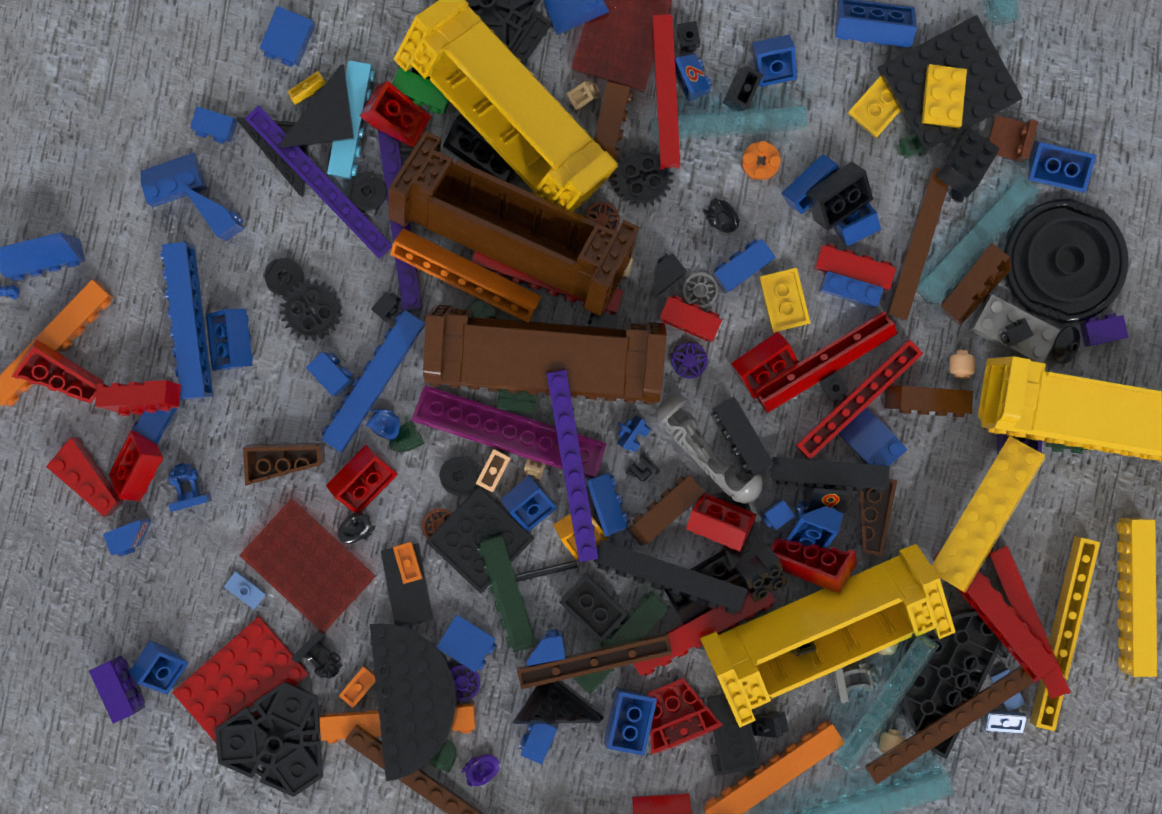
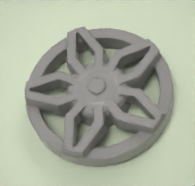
[682,272,719,308]

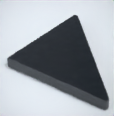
[279,64,354,149]
[236,117,309,197]
[513,681,604,724]

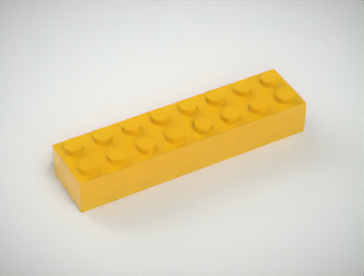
[932,436,1046,592]
[1116,517,1157,677]

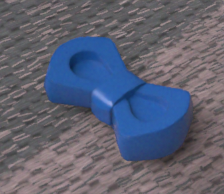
[0,285,20,300]

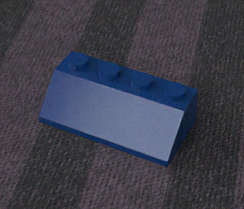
[835,0,917,48]

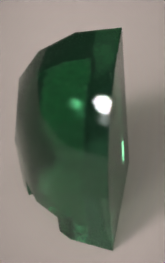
[389,420,425,452]
[430,740,457,773]

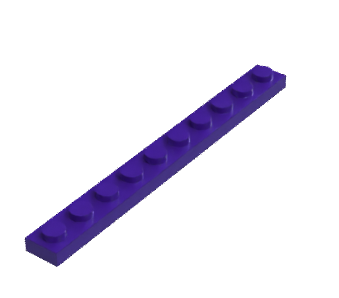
[245,105,393,259]
[377,129,422,311]
[546,369,598,562]

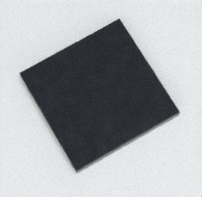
[426,486,534,594]

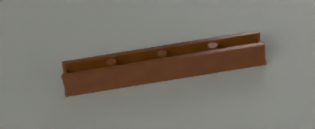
[886,167,949,320]
[517,633,672,690]

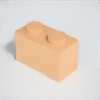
[476,449,512,492]

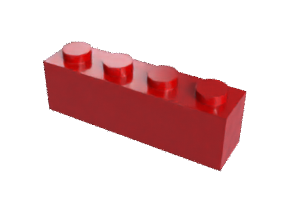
[813,243,896,291]

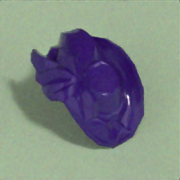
[461,754,500,788]

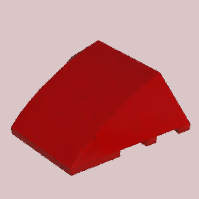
[647,678,723,755]

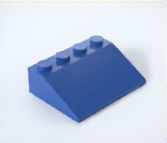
[0,232,85,281]

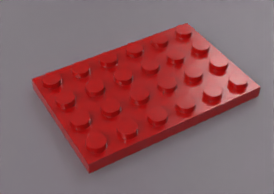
[172,616,310,743]

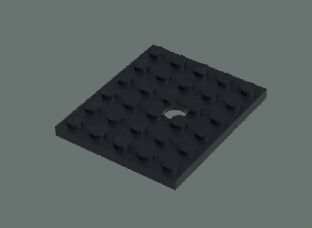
[877,15,1023,152]

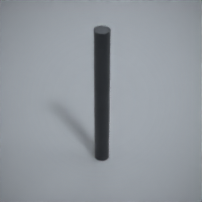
[502,560,578,585]

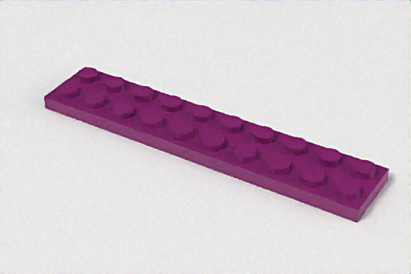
[412,385,607,479]

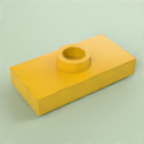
[287,71,326,105]

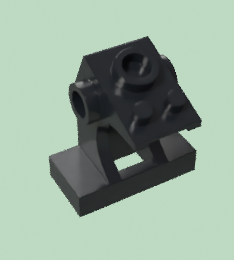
[291,629,343,679]

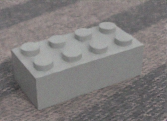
[968,294,1061,363]

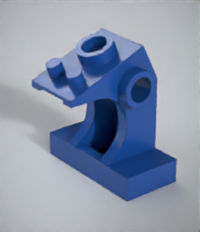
[168,463,212,512]

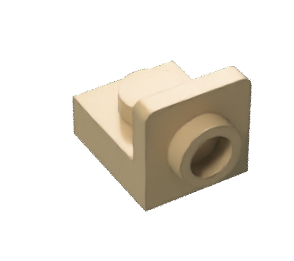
[567,81,600,110]
[523,458,546,480]

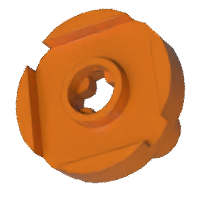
[742,141,781,180]

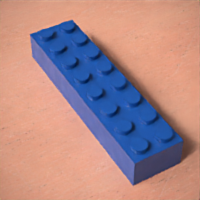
[160,242,214,400]

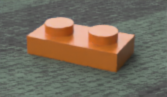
[393,541,423,584]
[339,666,376,708]

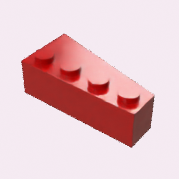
[11,339,104,404]
[95,380,181,417]
[46,437,123,517]
[771,539,857,594]

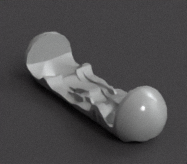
[657,395,763,504]

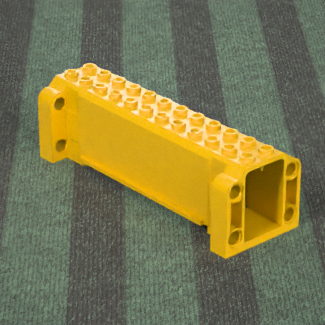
[394,0,618,212]
[978,356,1162,462]
[700,543,956,727]

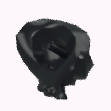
[703,198,740,233]
[338,512,376,544]

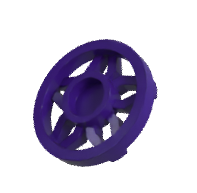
[671,343,707,379]
[451,664,481,701]

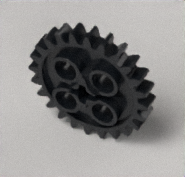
[611,145,674,209]
[279,278,342,341]

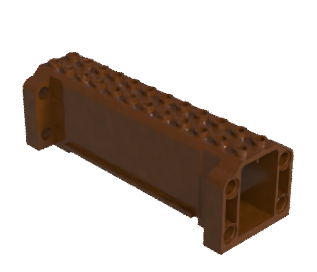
[388,131,640,316]
[423,304,667,405]

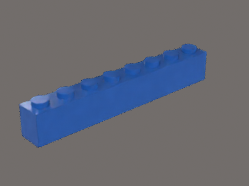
[321,311,426,452]

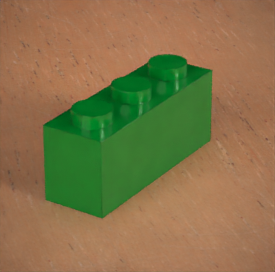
[392,67,450,115]

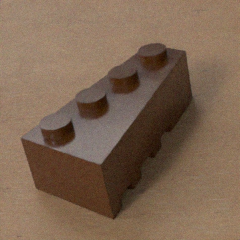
[884,386,973,417]

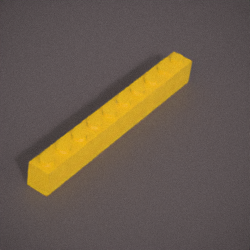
[1030,536,1100,731]

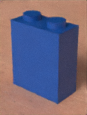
[259,6,316,67]
[436,615,497,672]

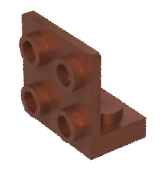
[989,115,1038,162]

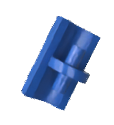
[617,415,651,452]

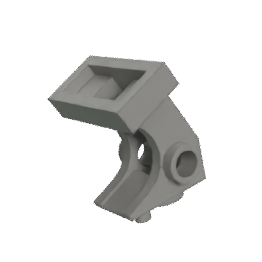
[833,662,880,703]

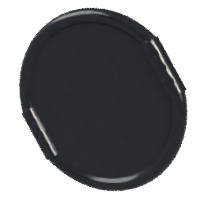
[1004,198,1129,324]

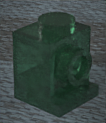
[897,134,929,159]

